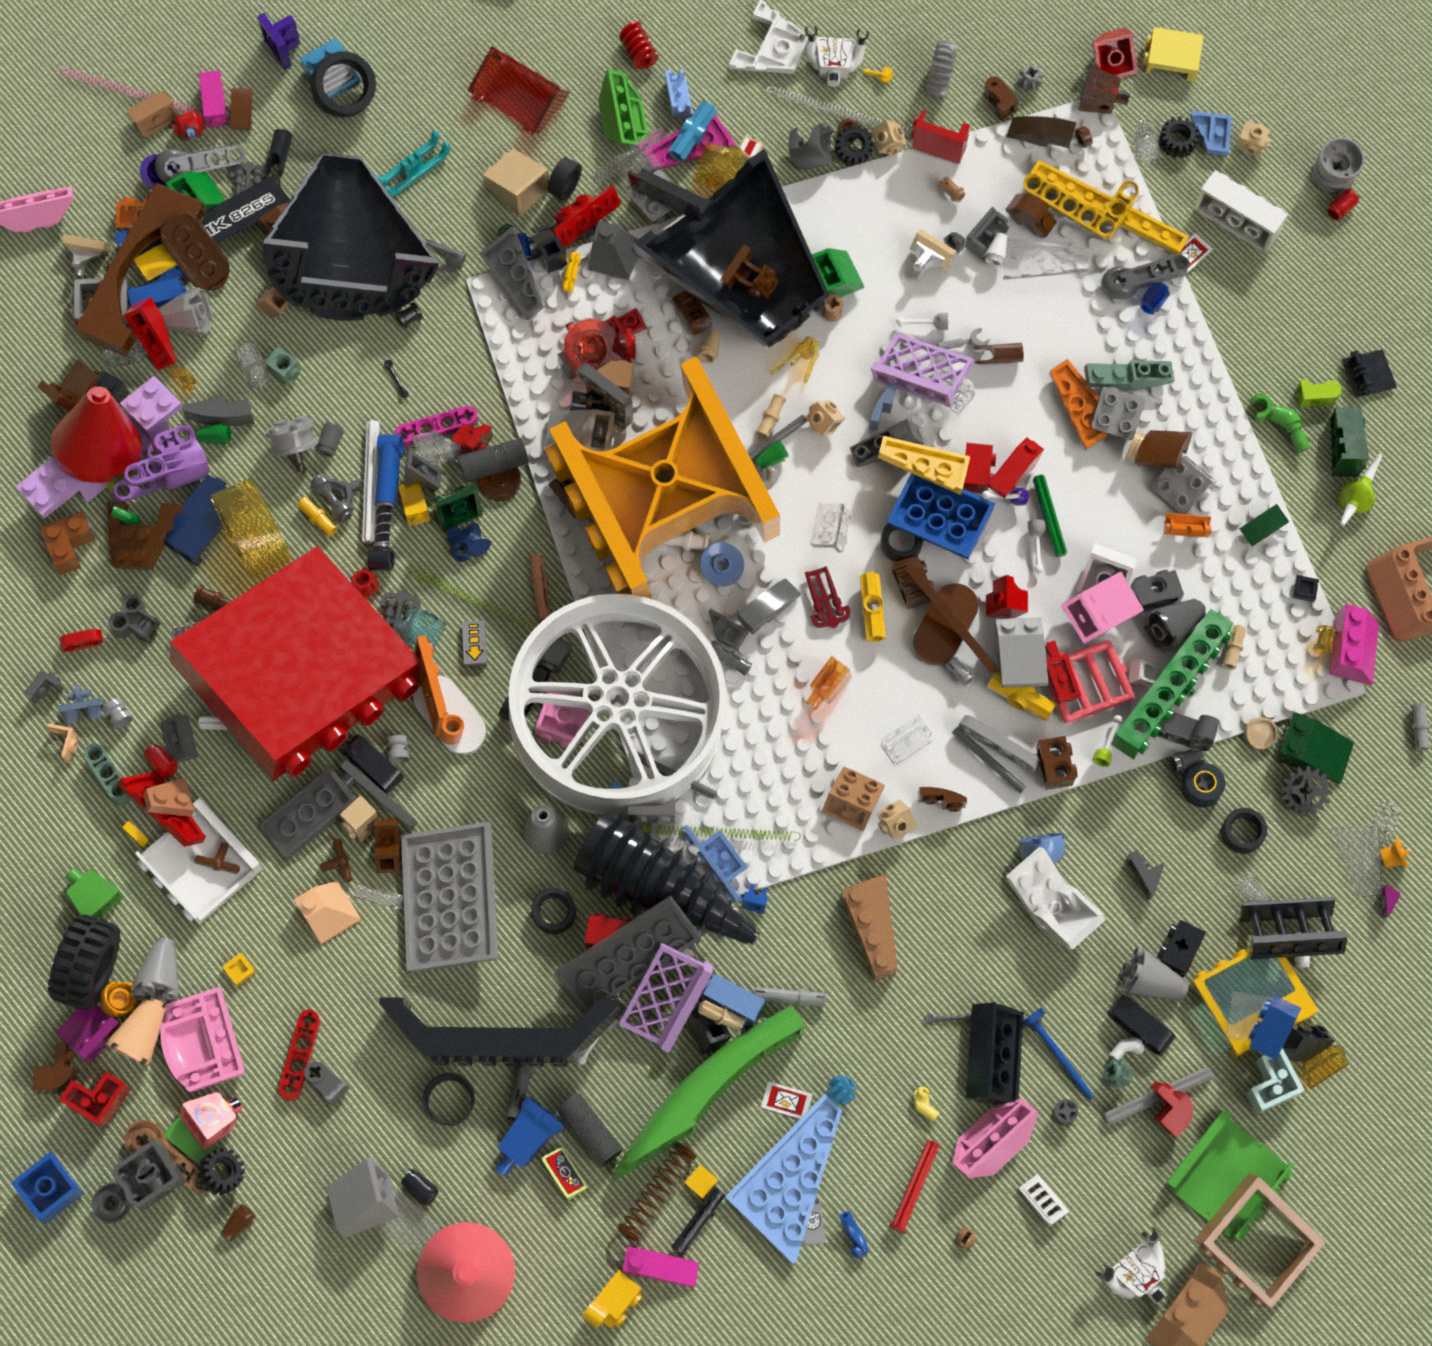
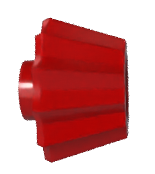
[350,569,380,599]

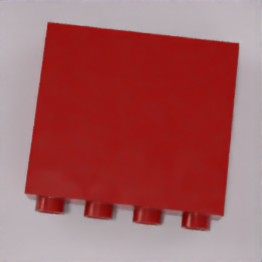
[170,546,421,781]

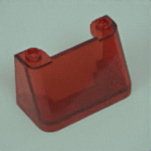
[467,46,570,135]

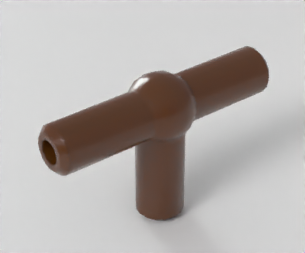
[319,838,353,883]
[194,842,240,874]

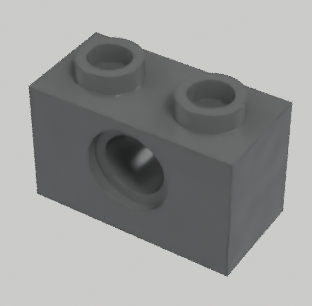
[1130,570,1184,612]

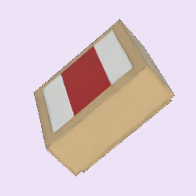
[736,136,764,161]

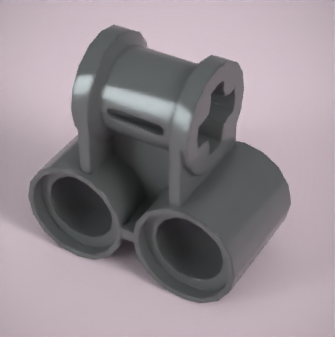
[108,594,161,642]

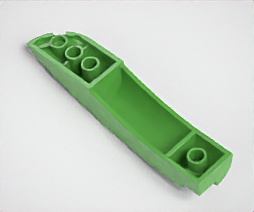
[611,1005,805,1181]

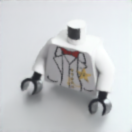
[804,26,869,87]
[1096,1227,1166,1305]

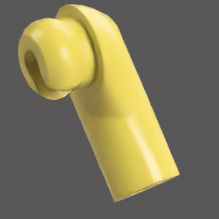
[913,1087,940,1122]

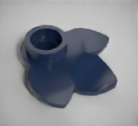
[447,523,491,562]

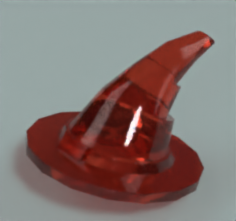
[563,318,622,373]

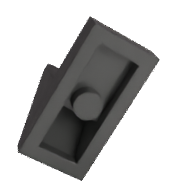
[404,450,442,492]
[1126,850,1164,900]

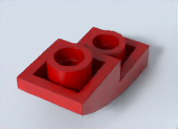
[596,308,647,343]

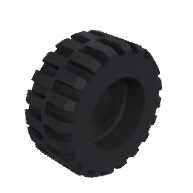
[48,914,121,1010]

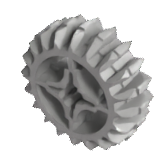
[926,40,957,98]

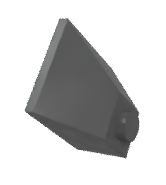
[588,221,638,280]

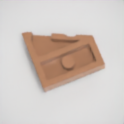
[143,778,195,817]

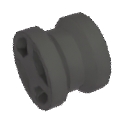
[1052,1099,1079,1126]

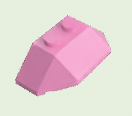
[0,186,73,233]
[952,1099,1039,1178]

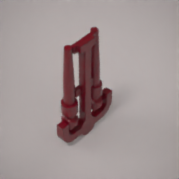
[805,566,850,629]

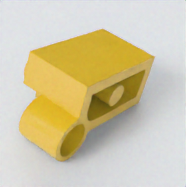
[582,1270,643,1330]

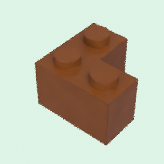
[40,511,95,575]

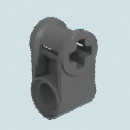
[304,1061,349,1106]

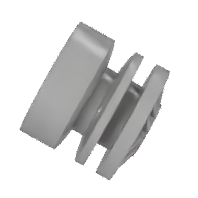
[1312,137,1364,194]

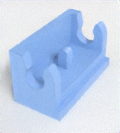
[665,69,693,119]

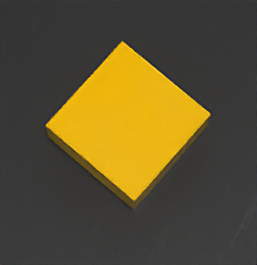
[122,821,149,848]
[222,953,256,986]
[684,1164,718,1200]

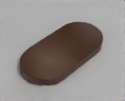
[160,212,230,291]
[913,583,979,665]

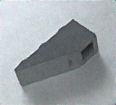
[850,419,924,467]

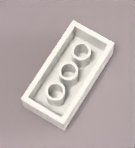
[1194,171,1288,254]

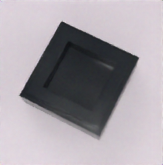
[1292,575,1319,602]

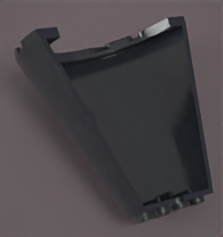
[631,149,830,348]

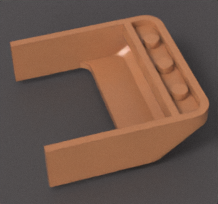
[1365,537,1432,642]

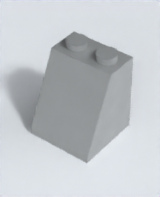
[326,1157,399,1238]

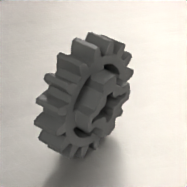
[1281,766,1333,816]

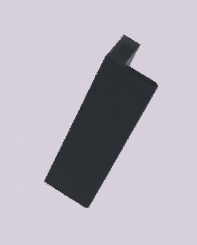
[627,168,712,222]

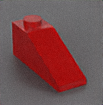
[124,297,177,370]
[987,437,1045,499]

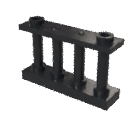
[1239,897,1348,960]

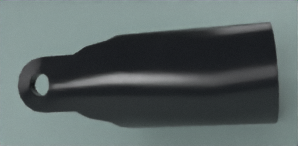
[265,129,293,176]

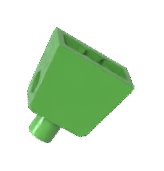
[66,868,124,919]

